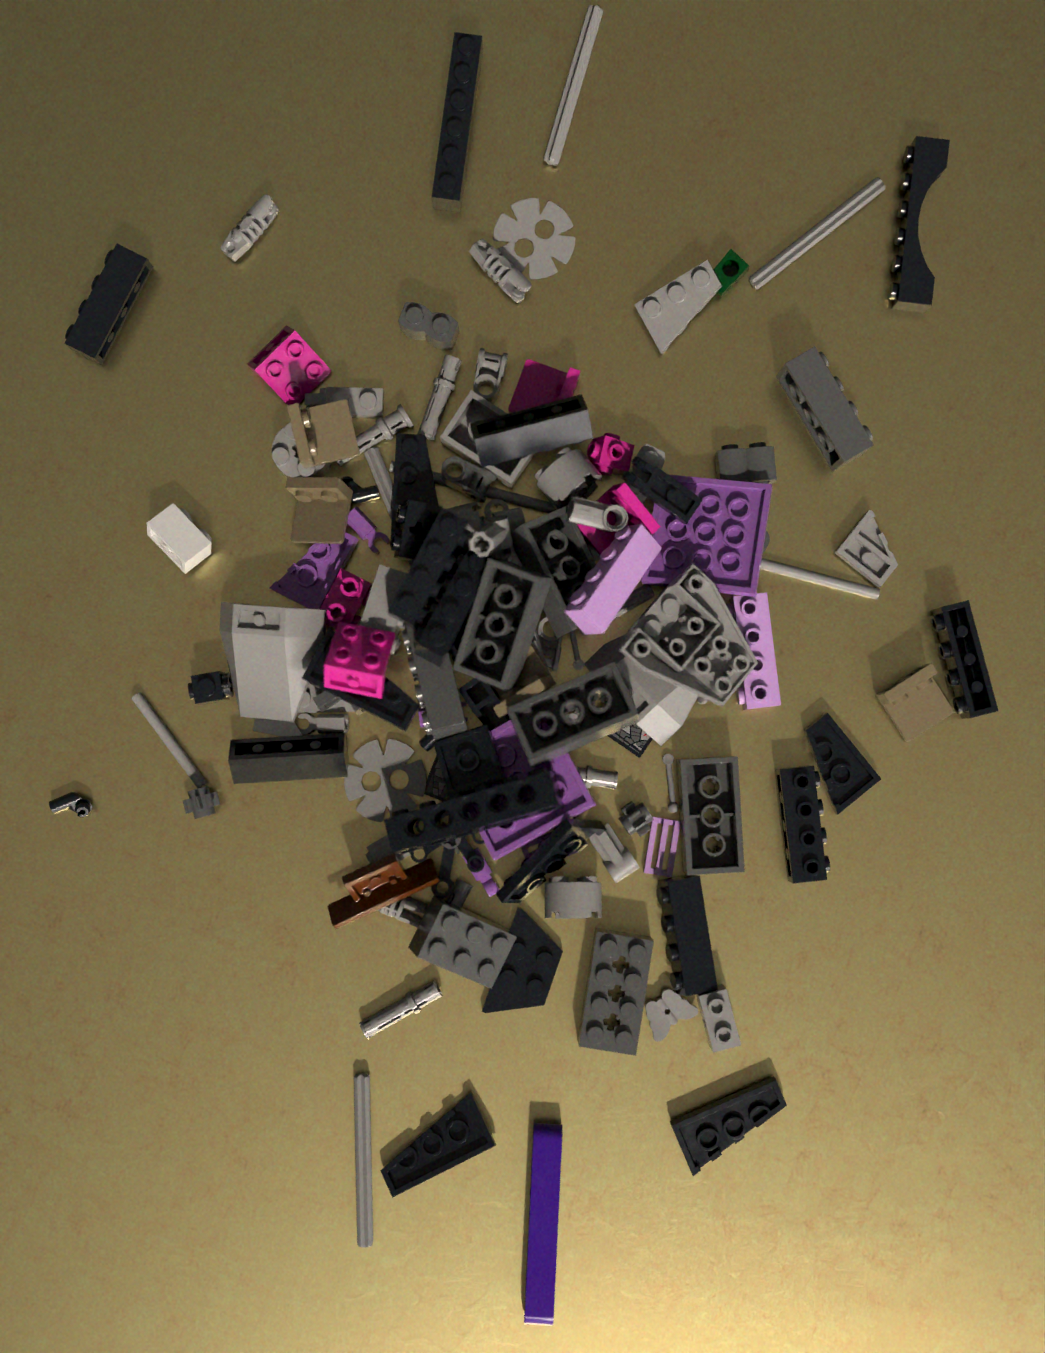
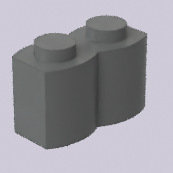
[398,302,459,350]
[715,442,777,484]

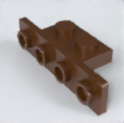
[328,854,439,929]

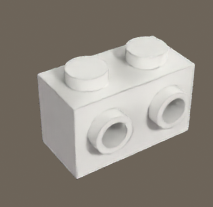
[147,503,212,574]

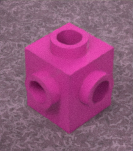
[587,433,635,476]

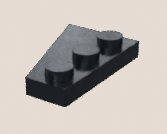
[804,713,881,815]

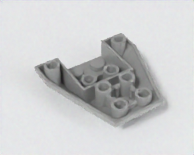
[619,564,758,706]
[220,602,327,722]
[584,633,698,746]

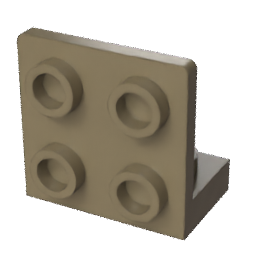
[287,399,360,469]
[286,477,353,544]
[492,642,556,717]
[876,663,954,741]

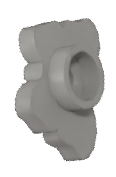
[645,988,699,1042]

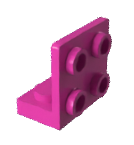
[247,325,331,405]
[508,359,580,413]
[577,482,661,555]
[324,622,395,698]

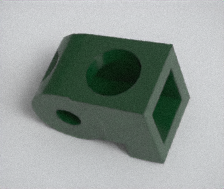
[714,249,749,297]

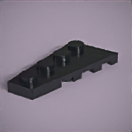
[670,1076,787,1176]
[381,1092,497,1198]

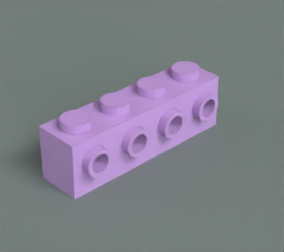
[564,524,661,635]
[726,592,781,710]

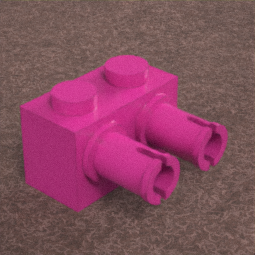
[320,568,373,629]

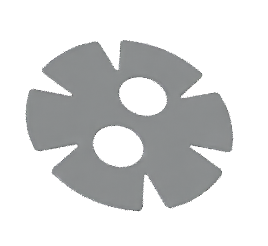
[493,198,575,279]
[344,739,426,822]

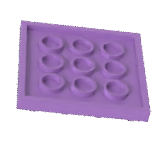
[641,474,772,597]
[463,720,596,860]

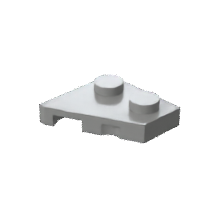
[835,510,898,588]

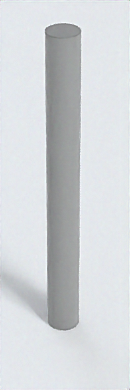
[131,692,207,788]

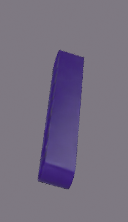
[524,1123,562,1326]

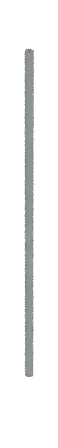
[389,461,880,600]

